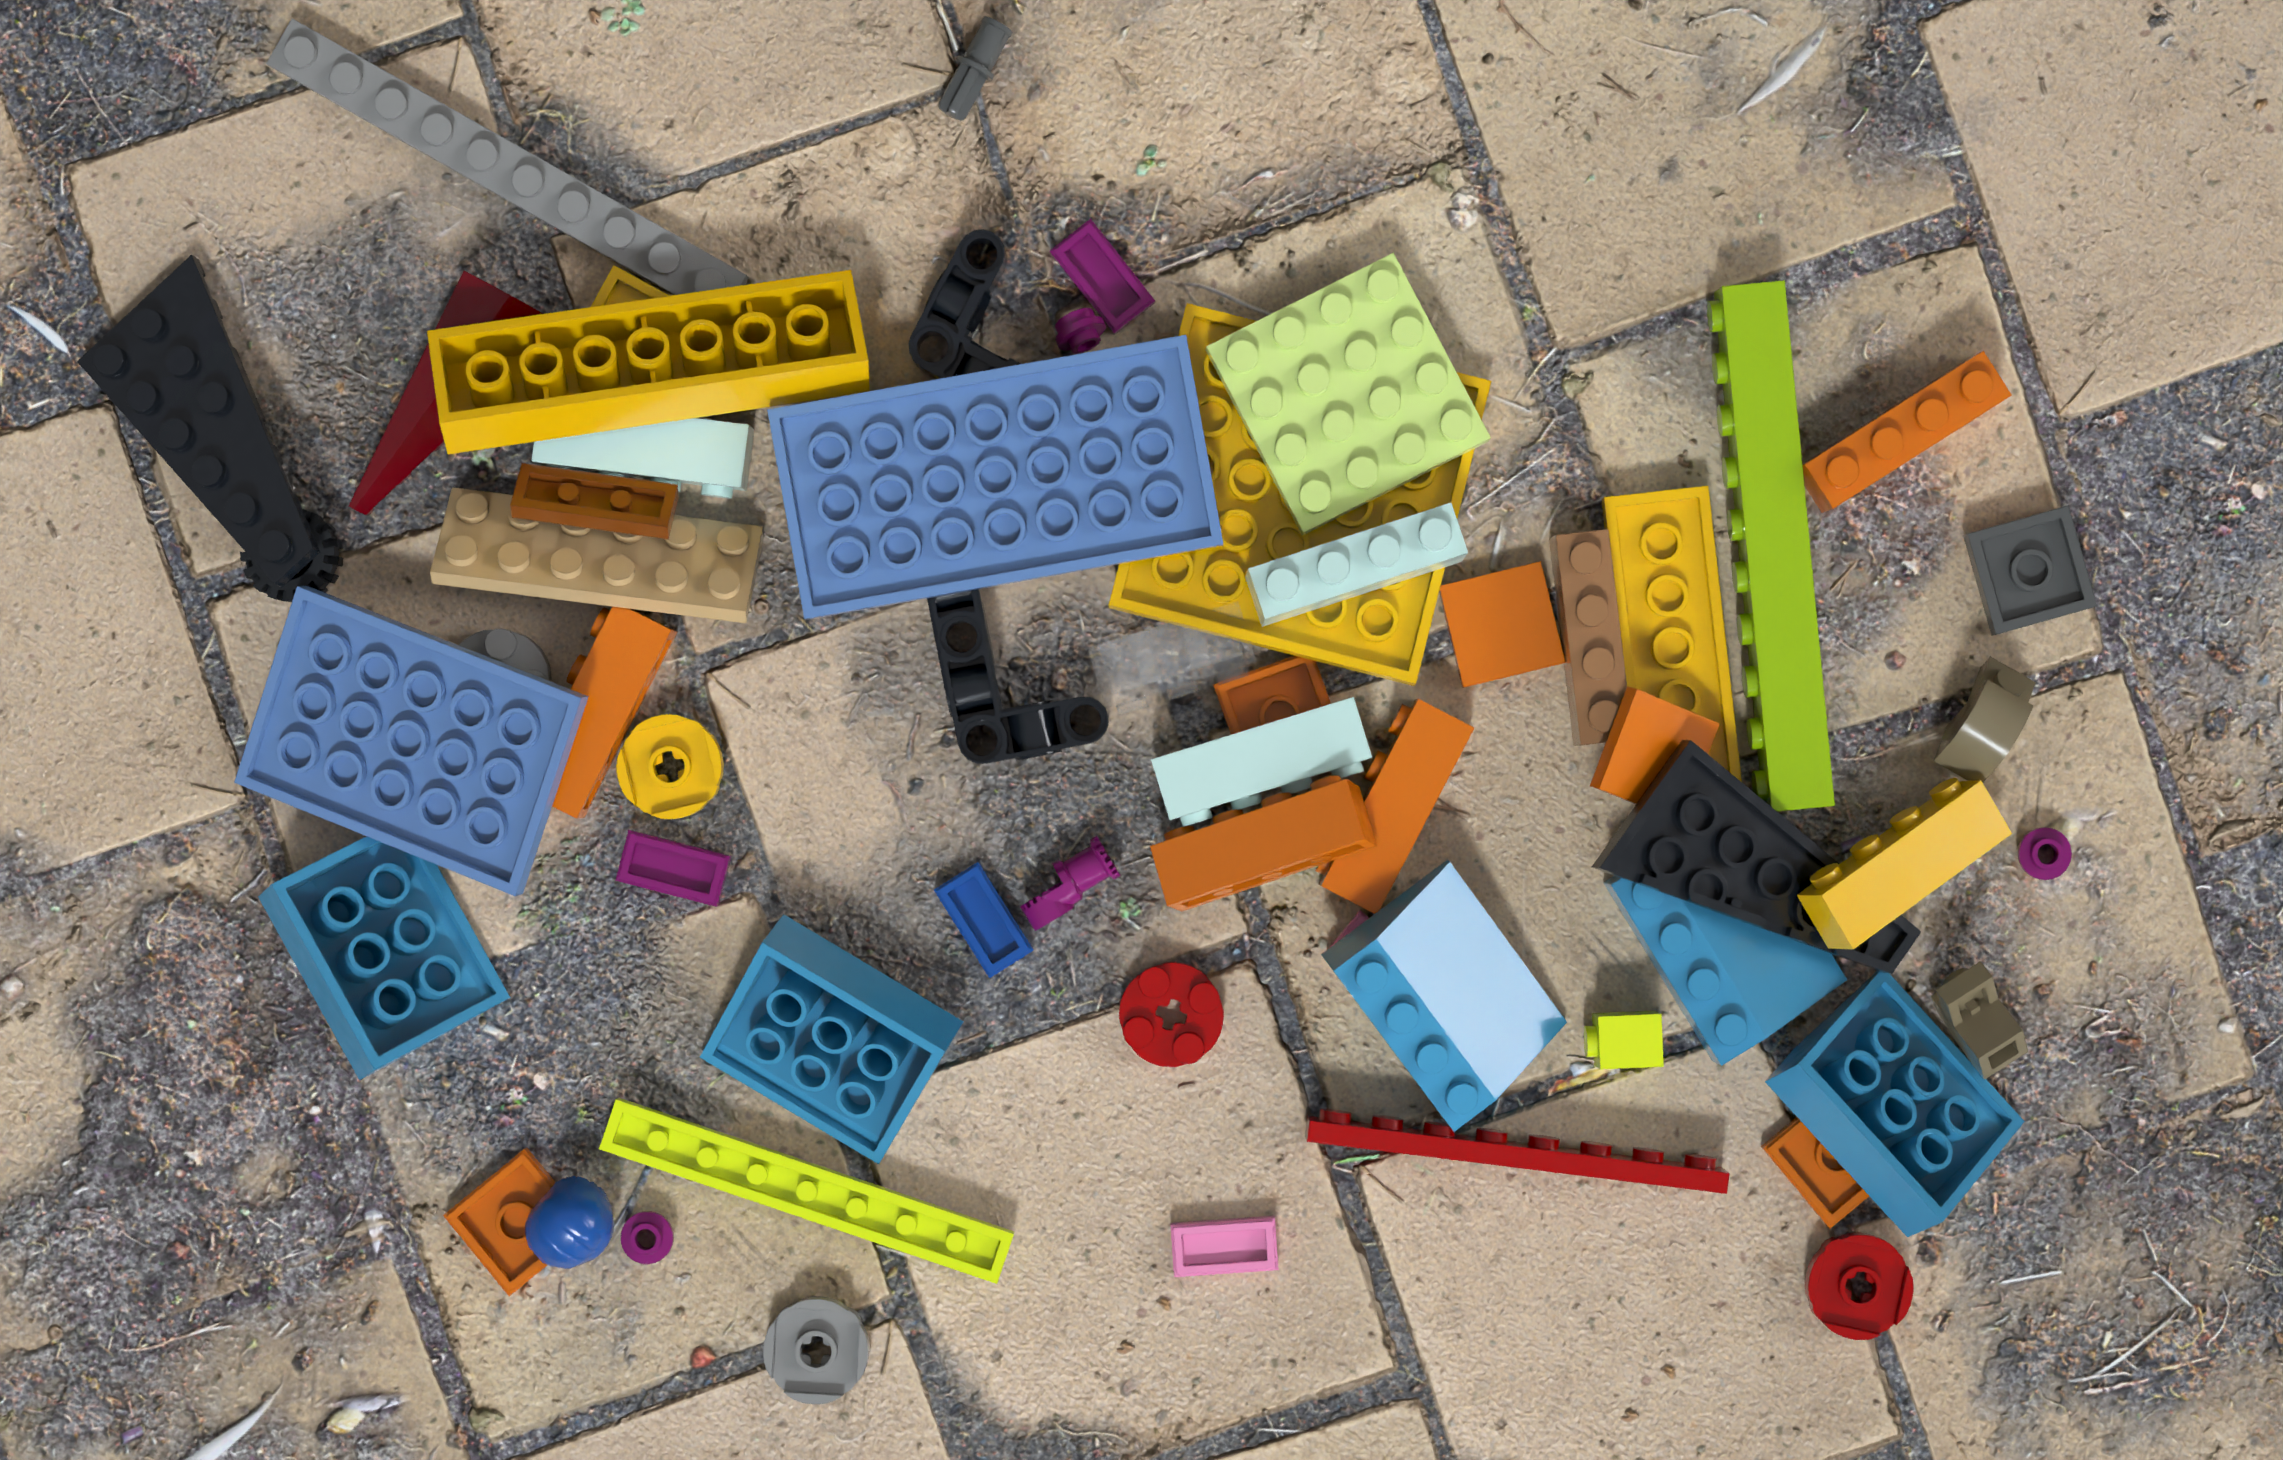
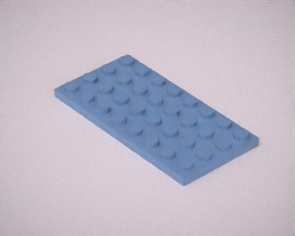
[767,335,1223,620]

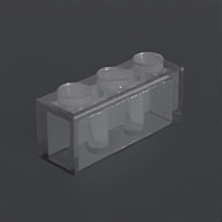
[1087,601,1257,716]

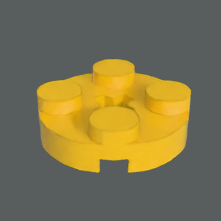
[616,714,724,819]

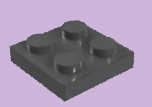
[1963,505,2097,636]

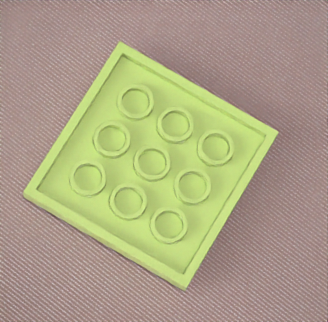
[1206,252,1491,536]

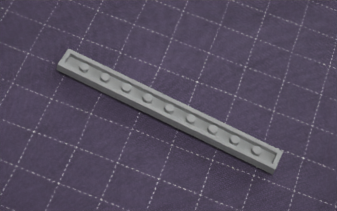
[266,19,749,295]

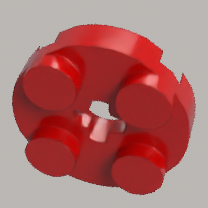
[1119,962,1224,1067]
[1805,1232,1914,1340]

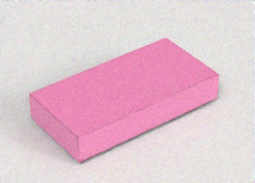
[1170,1216,1279,1277]

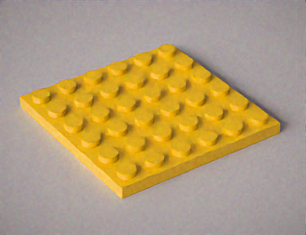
[1108,303,1491,686]

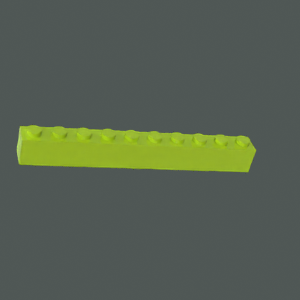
[1707,280,1835,811]

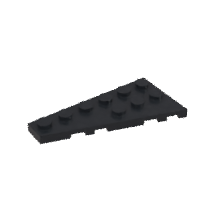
[77,254,320,588]
[1592,740,1921,974]

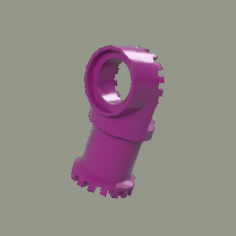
[1020,836,1121,931]

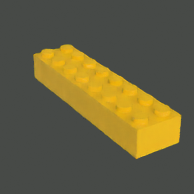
[427,270,870,454]

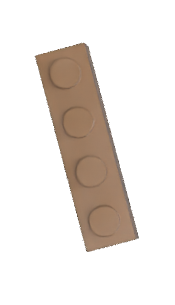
[1549,529,1627,746]

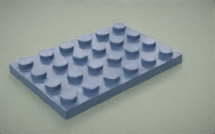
[234,585,589,896]

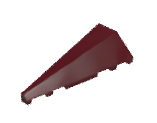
[348,271,543,516]

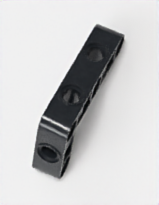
[908,229,1021,379]
[927,589,1109,764]

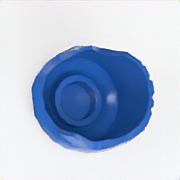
[525,1176,614,1269]

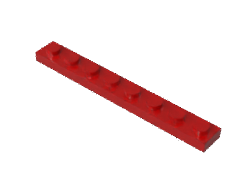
[1305,1109,1730,1194]

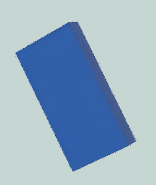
[934,861,1034,978]

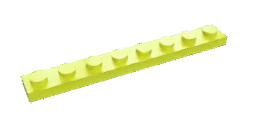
[599,1098,1015,1284]

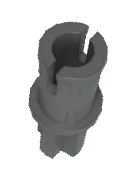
[938,16,1013,121]

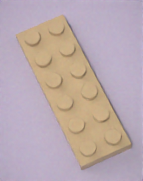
[430,487,764,623]

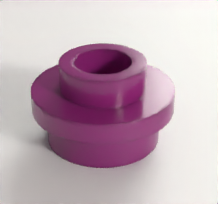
[1055,308,1106,354]
[2018,827,2072,880]
[621,1211,674,1264]

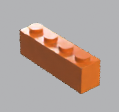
[1802,351,2012,513]
[552,607,678,819]
[1315,699,1474,914]
[1150,775,1377,912]

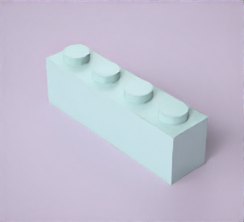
[532,418,754,499]
[1245,503,1468,627]
[1151,697,1372,827]

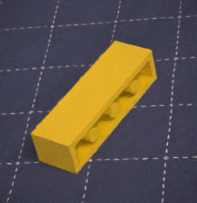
[1797,778,2012,949]

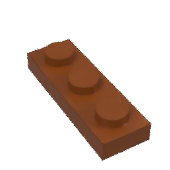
[510,463,679,539]

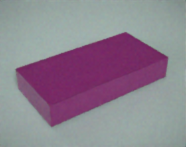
[1050,219,1155,335]
[615,830,732,907]

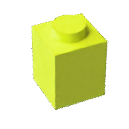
[1584,1010,1664,1070]

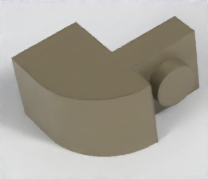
[1934,656,2036,783]
[1930,961,2028,1080]

